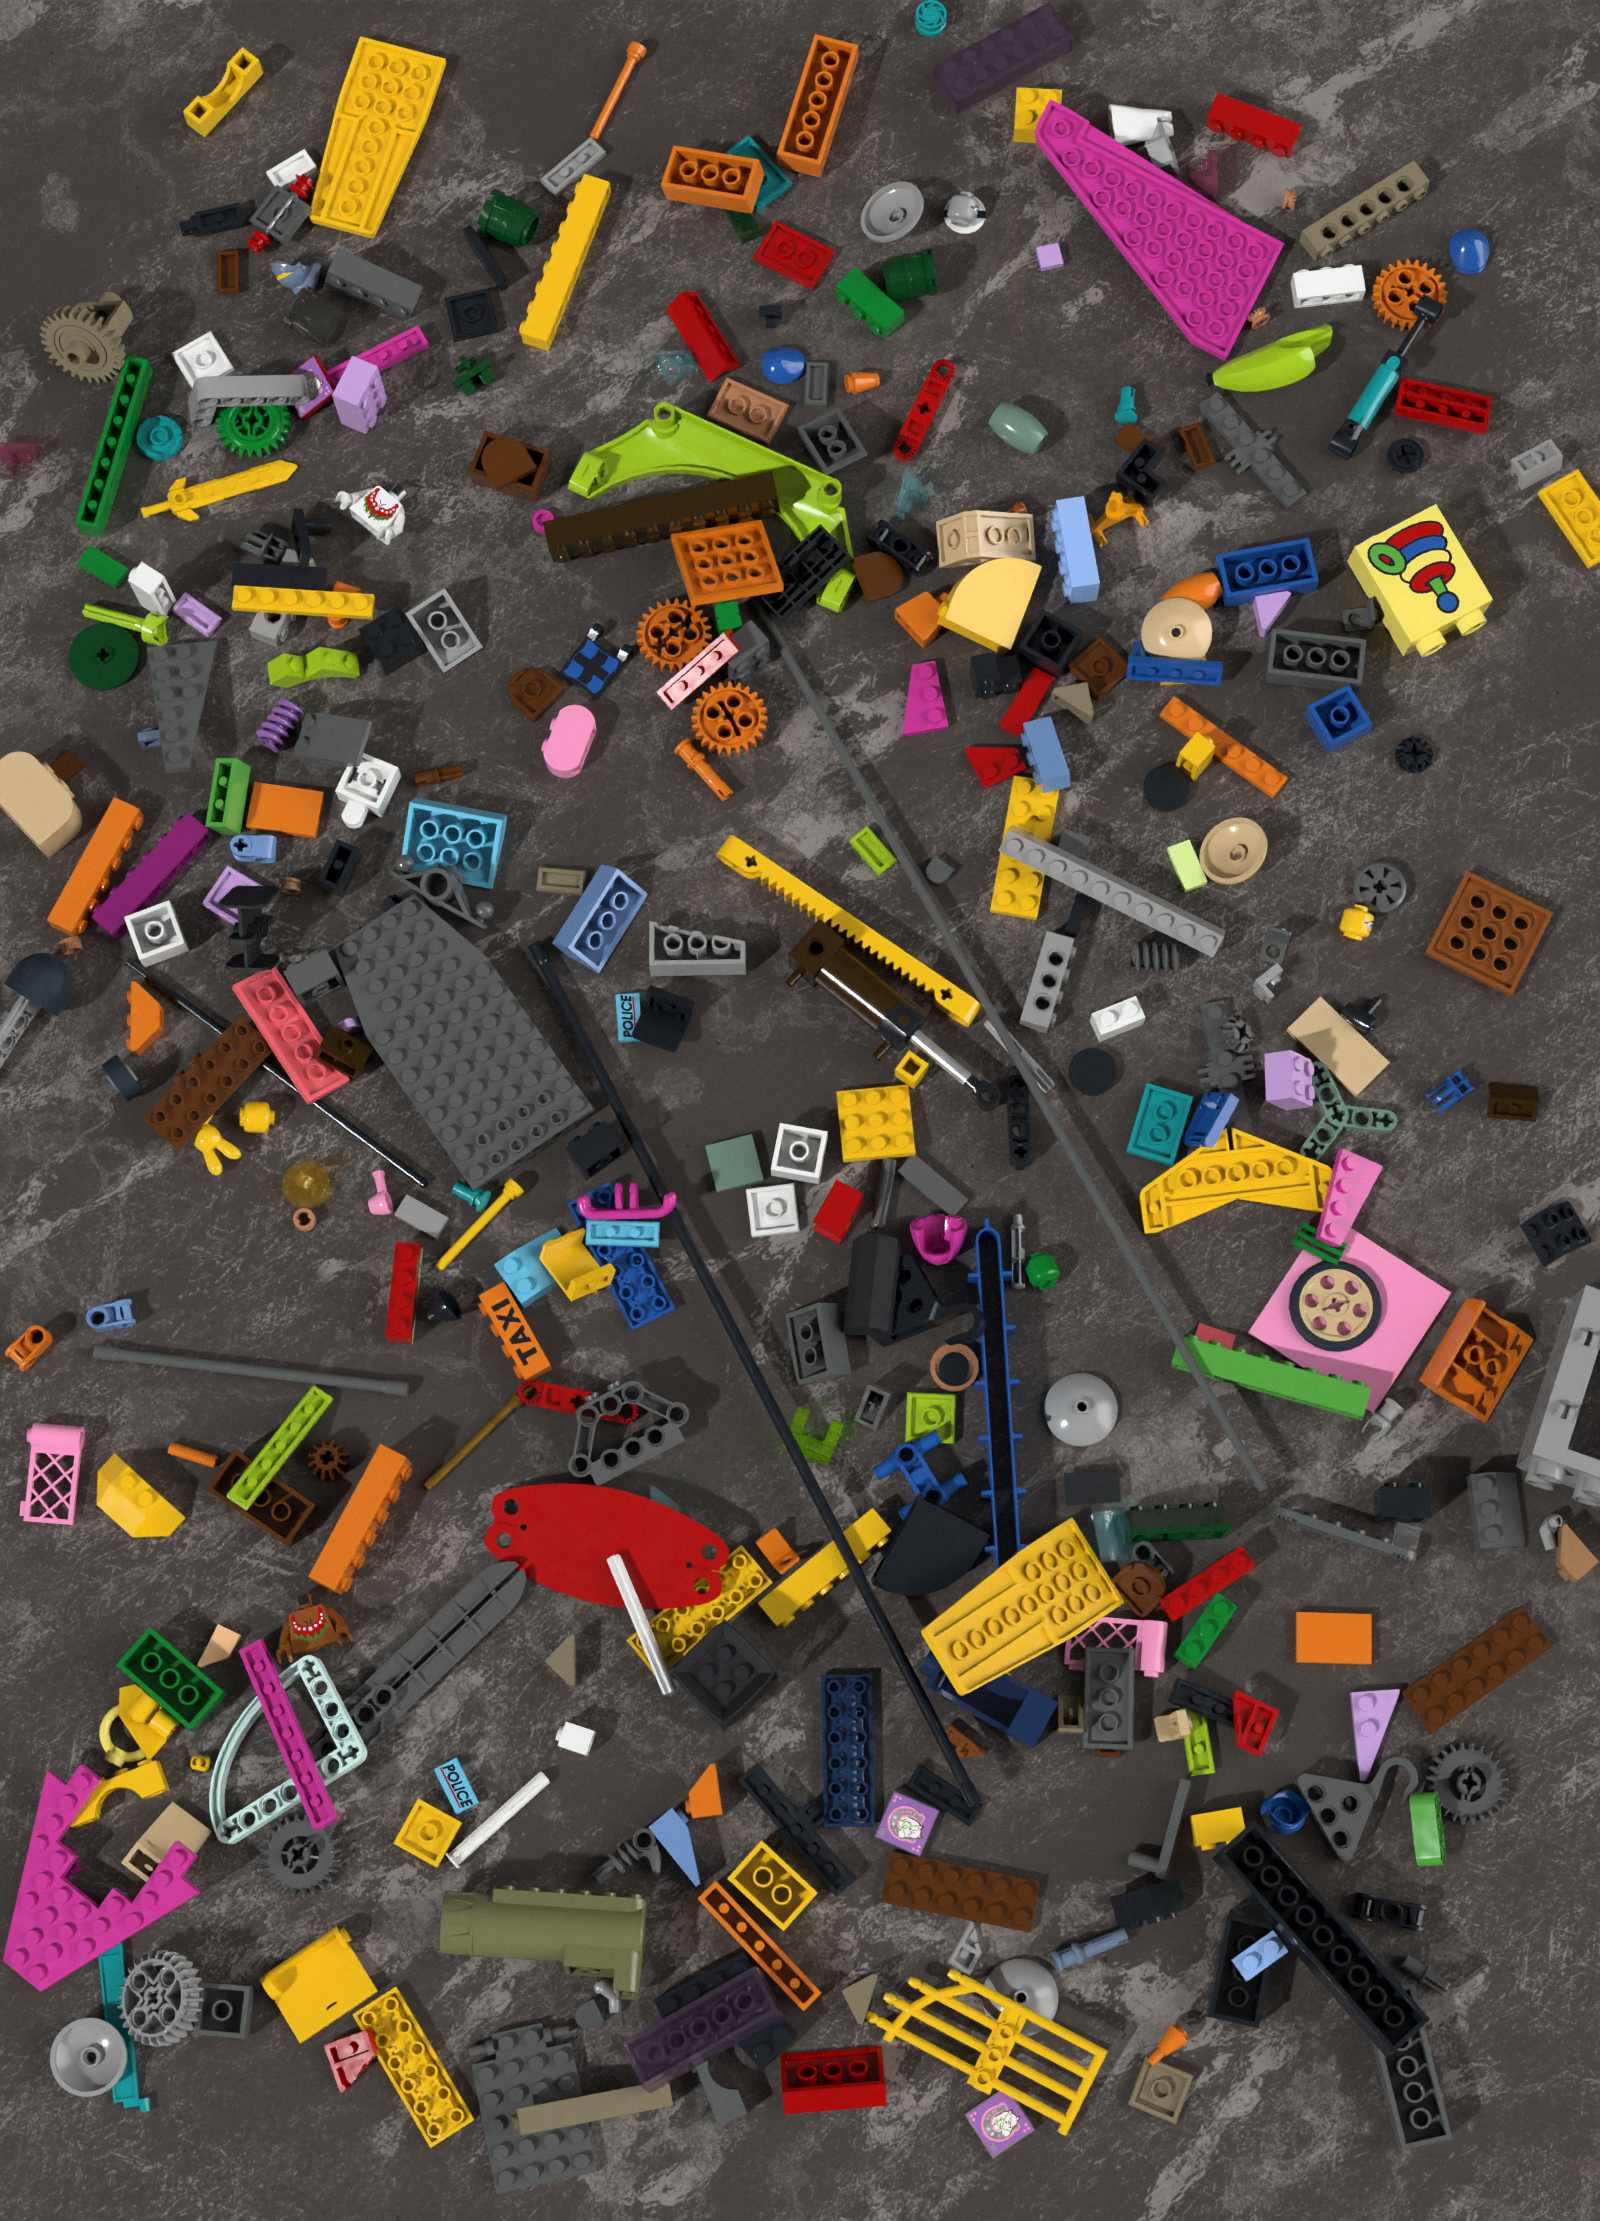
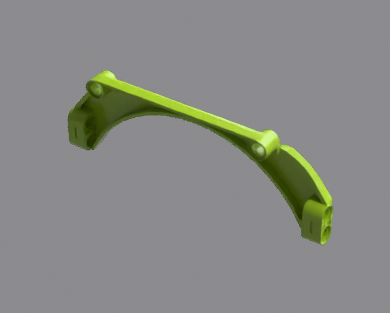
[568,402,857,614]

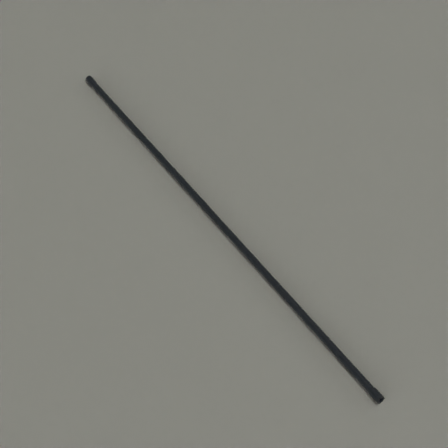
[528,941,983,1808]

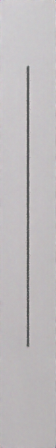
[719,545,1268,1492]

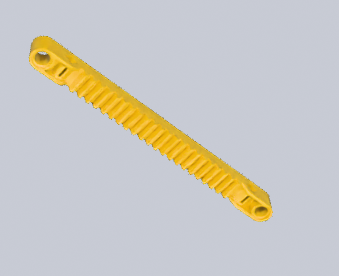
[716,835,983,1027]

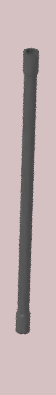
[93,1344,409,1396]

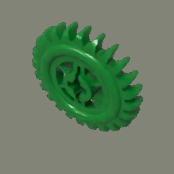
[215,405,291,460]

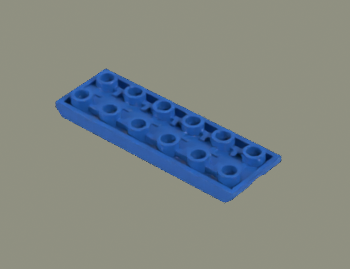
[567,1182,675,1331]

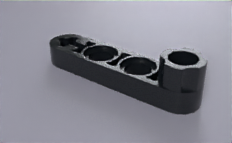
[1006,1074,1032,1171]

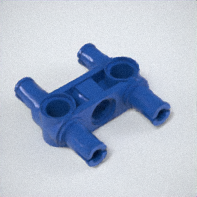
[872,1430,968,1520]

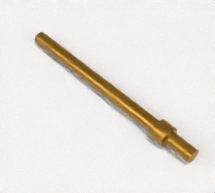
[424,1385,536,1491]

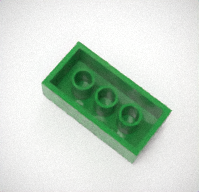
[116,1627,228,1732]

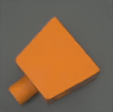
[895,591,948,649]

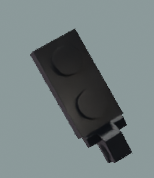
[179,203,245,237]

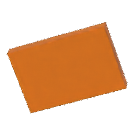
[246,782,325,839]
[1296,1612,1372,1665]

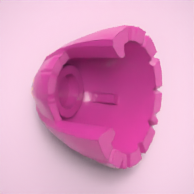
[910,1214,967,1265]

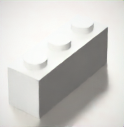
[1291,264,1366,308]
[128,562,177,616]

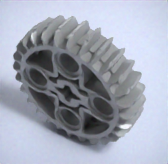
[117,1950,204,2047]

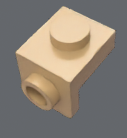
[1154,1709,1192,1742]

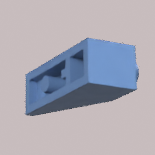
[649,1808,701,1887]

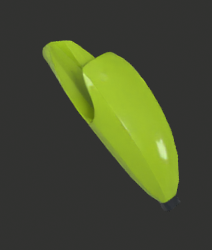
[1206,323,1333,392]

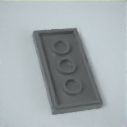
[1082,1647,1135,1750]

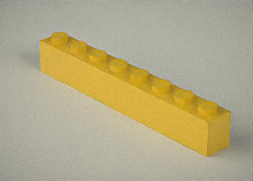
[519,174,611,351]

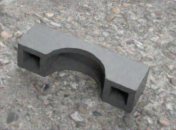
[678,2016,748,2126]

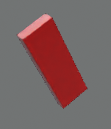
[999,667,1054,738]

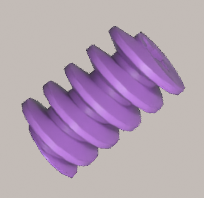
[256,699,304,753]

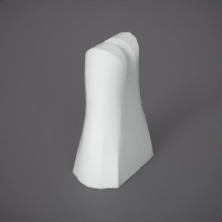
[1108,104,1174,146]

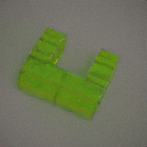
[782,1405,845,1467]

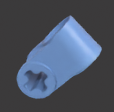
[230,835,277,864]
[86,1299,136,1332]

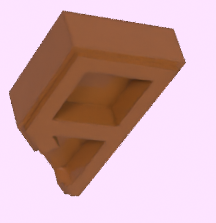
[935,1724,987,1759]

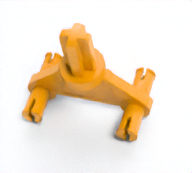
[1088,491,1149,547]

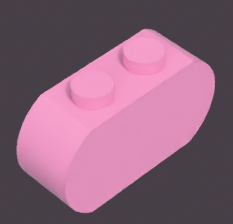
[541,705,597,778]

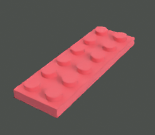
[232,966,350,1105]

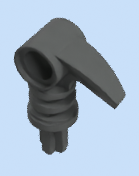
[592,1828,661,1885]

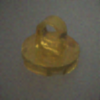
[282,1161,331,1209]

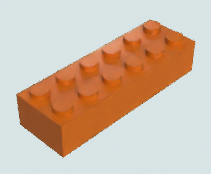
[777,34,858,178]
[308,1444,412,1595]

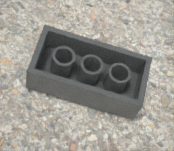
[1264,628,1366,694]

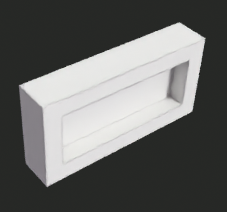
[266,149,317,190]

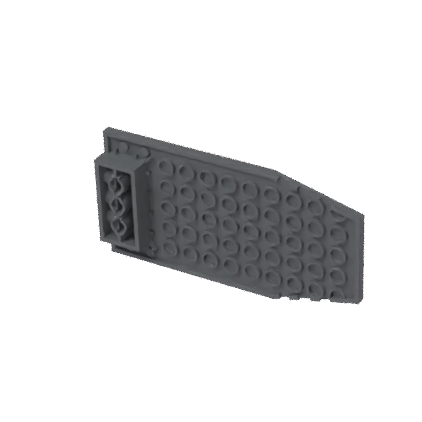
[334,894,594,1192]

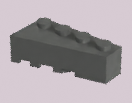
[324,248,423,318]

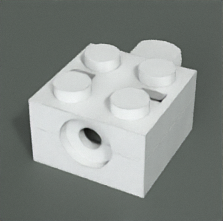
[335,753,401,829]

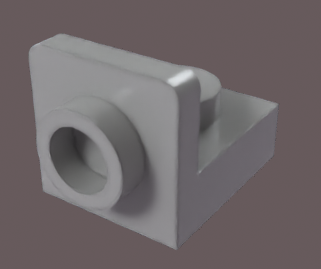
[1253,963,1283,1003]

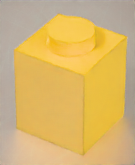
[895,1051,929,1089]

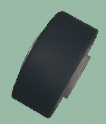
[101,1055,143,1102]

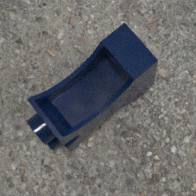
[919,1650,1058,1749]

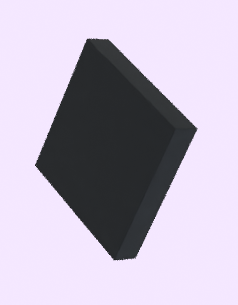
[444,288,499,342]

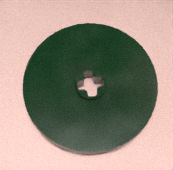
[69,623,139,691]

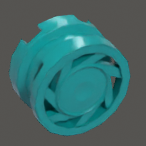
[915,0,947,37]

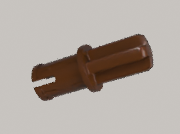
[414,765,463,787]

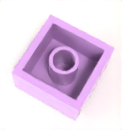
[1265,1050,1315,1110]

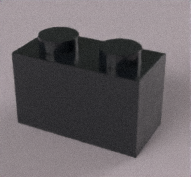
[318,839,362,898]

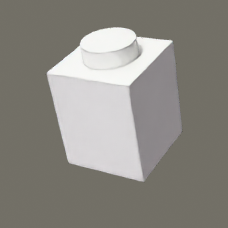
[555,1722,596,1757]

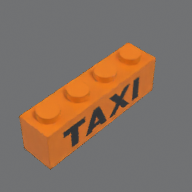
[477,1282,552,1381]

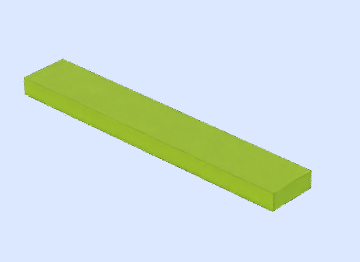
[227,1385,333,1511]

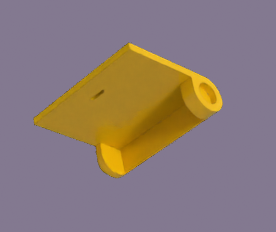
[259,1926,378,2044]

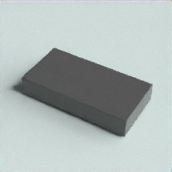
[804,361,829,408]

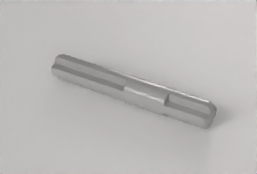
[984,1018,1055,1093]

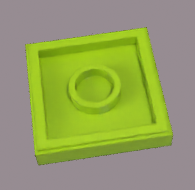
[905,1392,956,1444]

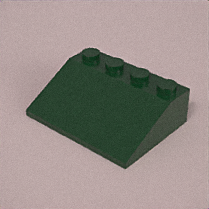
[1124,1502,1232,1543]

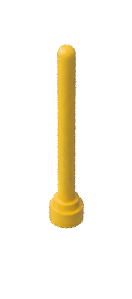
[436,1178,524,1271]

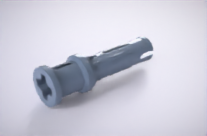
[1051,1927,1129,1973]

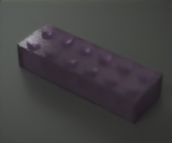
[934,2,1074,115]
[621,1966,785,2093]

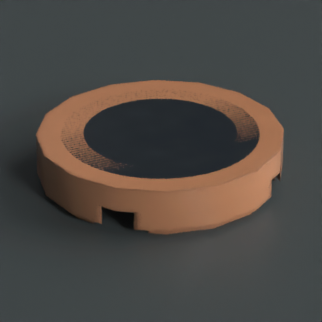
[930,1344,979,1392]

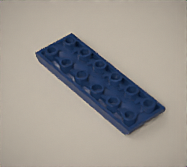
[821,1674,874,1827]

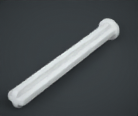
[445,1772,550,1869]

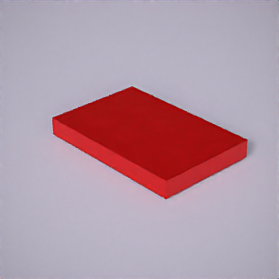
[753,221,835,291]

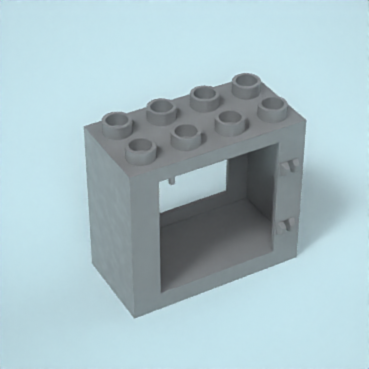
[1515,1285,1600,1507]

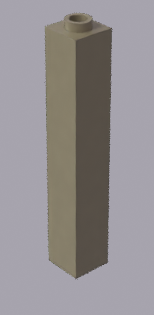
[512,2080,673,2135]

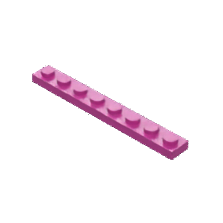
[239,1639,339,1831]

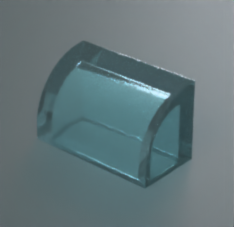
[1091,1510,1129,1565]

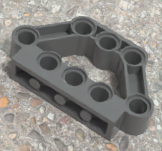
[567,1379,689,1486]

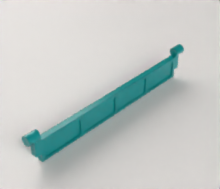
[98,1892,150,2112]

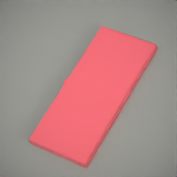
[1195,1322,1236,1350]

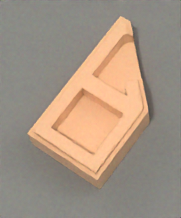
[197,1624,241,1668]

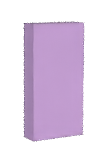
[171,592,223,638]

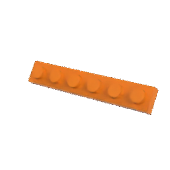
[1159,696,1288,798]

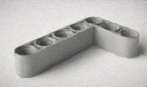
[188,375,310,427]

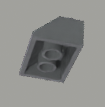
[785,1303,851,1386]
[1466,1472,1526,1552]

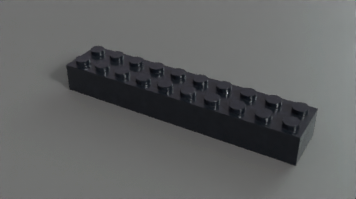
[1212,1820,1430,2058]

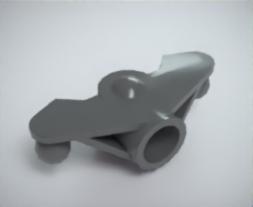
[387,854,494,929]

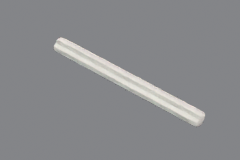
[607,1554,676,1695]

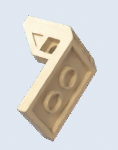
[936,510,1036,568]

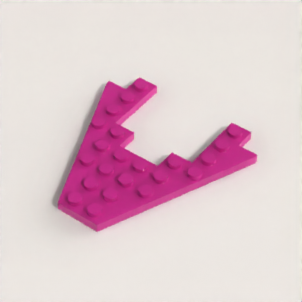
[3,1764,201,1992]

